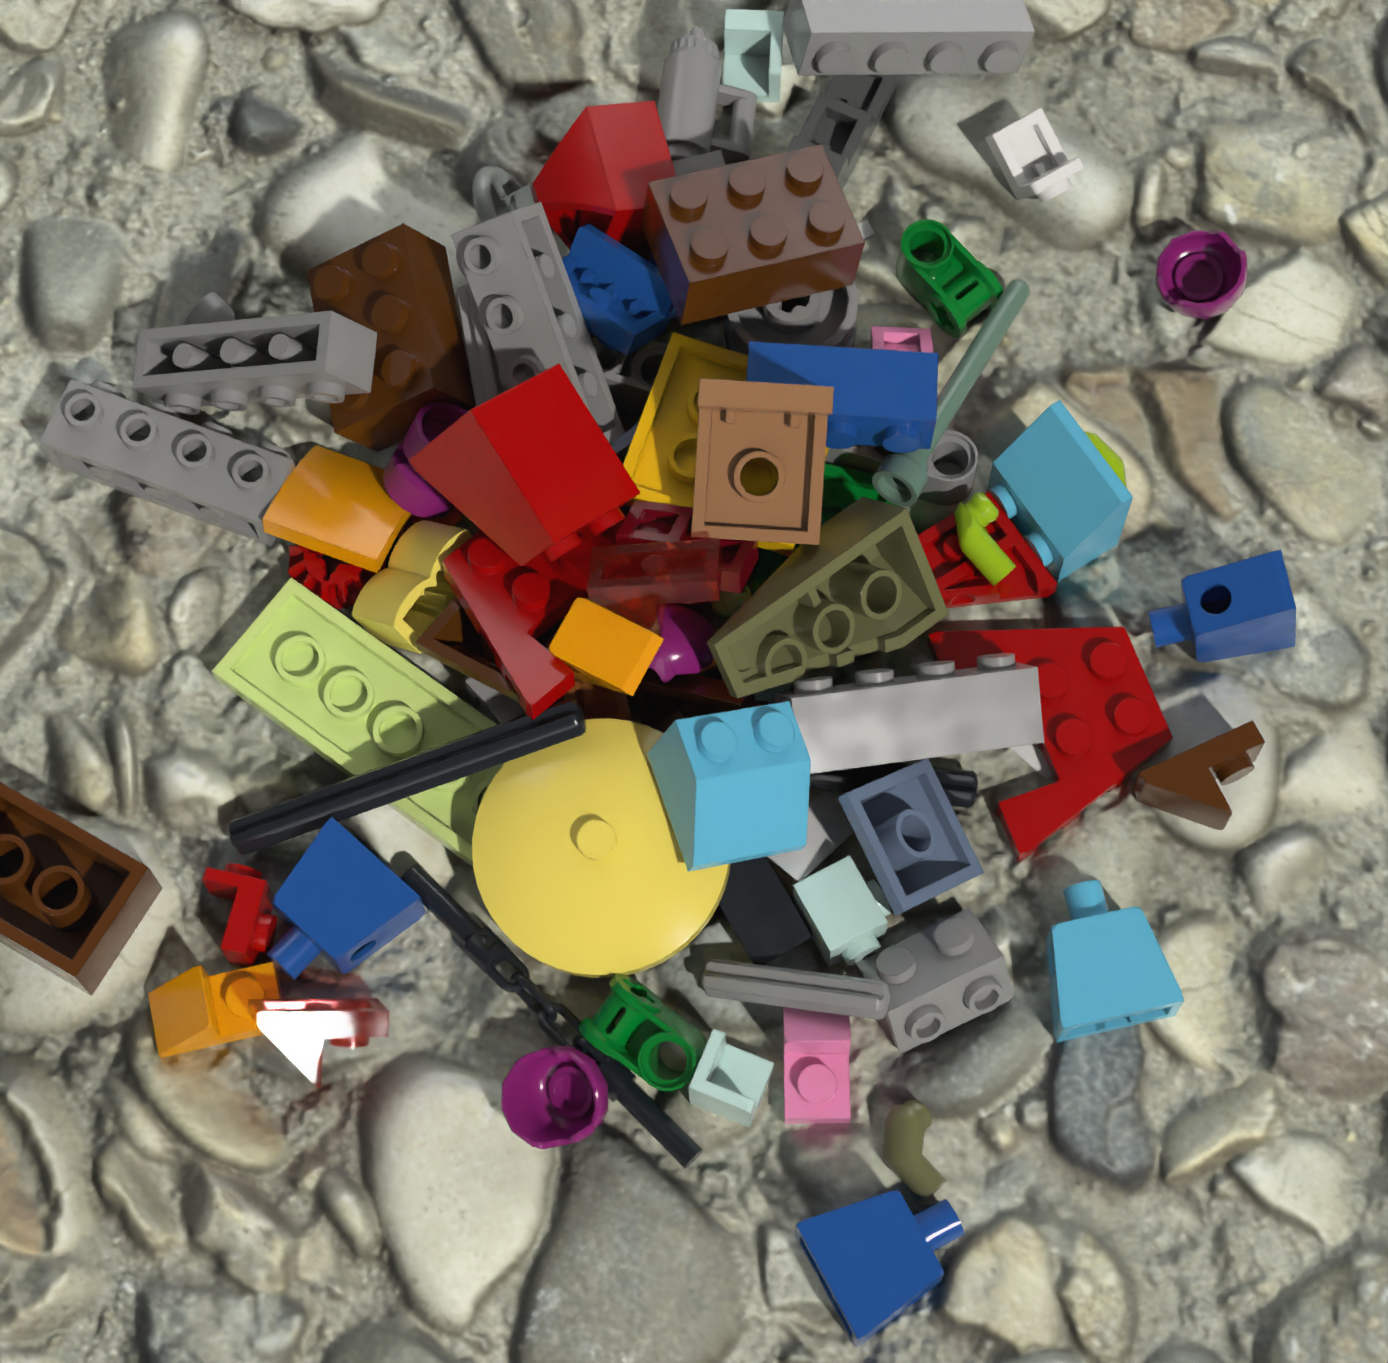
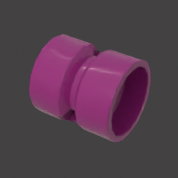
[383,402,468,519]

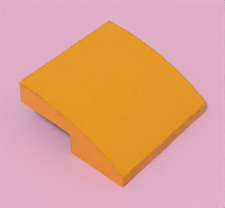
[262,445,415,574]

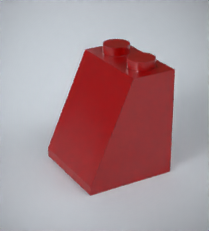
[409,364,640,566]

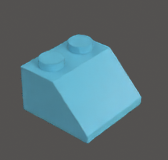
[987,400,1133,582]
[647,701,811,872]

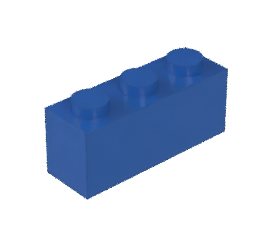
[746,341,938,453]

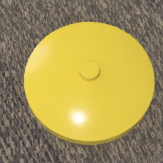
[472,718,731,978]

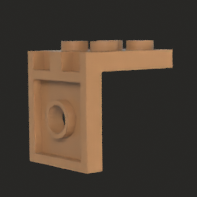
[691,378,834,545]

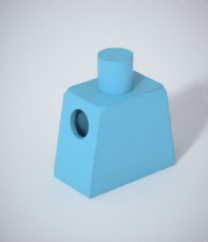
[1046,880,1184,1043]

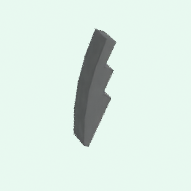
[786,75,899,190]

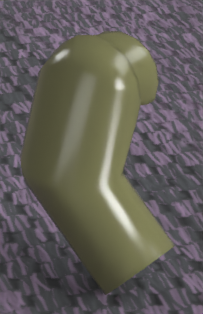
[883,1100,946,1203]

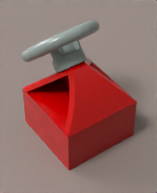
[472,101,677,261]

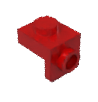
[202,863,277,968]

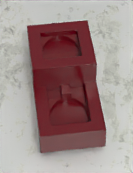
[616,500,759,594]

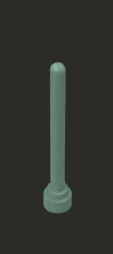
[872,279,1030,507]

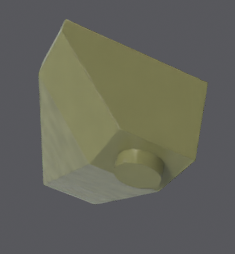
[707,497,949,698]

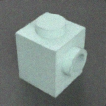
[792,855,891,968]

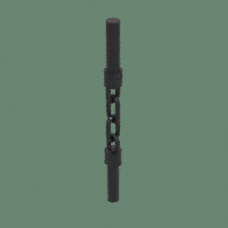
[401,863,703,1169]

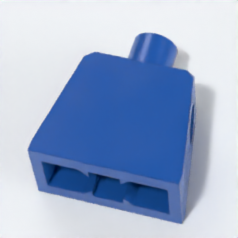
[1148,550,1296,663]
[266,817,426,980]
[795,1190,965,1348]

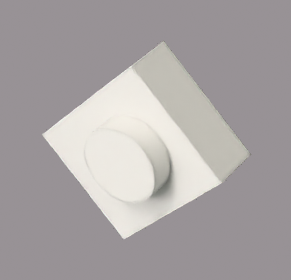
[985,107,1084,203]

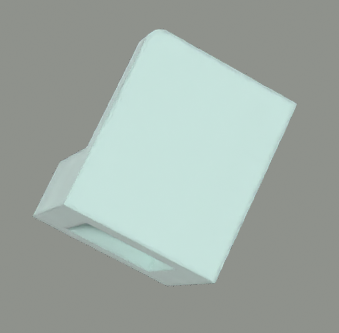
[723,9,784,103]
[689,1028,775,1128]

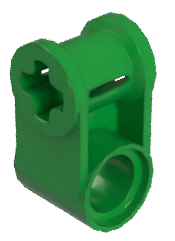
[896,219,1004,338]
[578,974,707,1091]

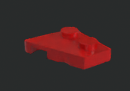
[918,491,1057,608]

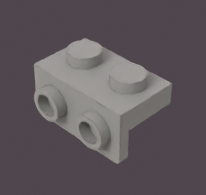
[855,908,1014,1053]

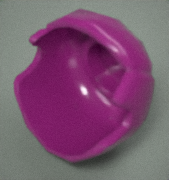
[1156,230,1248,320]
[627,602,716,683]
[501,1046,608,1149]

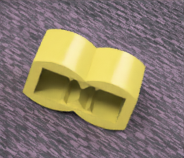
[352,520,473,654]

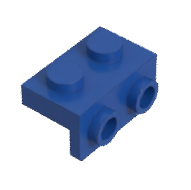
[562,224,674,355]

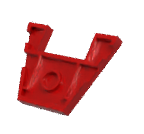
[442,522,696,720]
[927,626,1173,861]

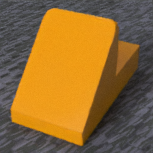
[549,597,664,696]
[148,962,288,1058]

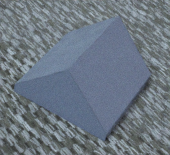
[838,758,984,916]

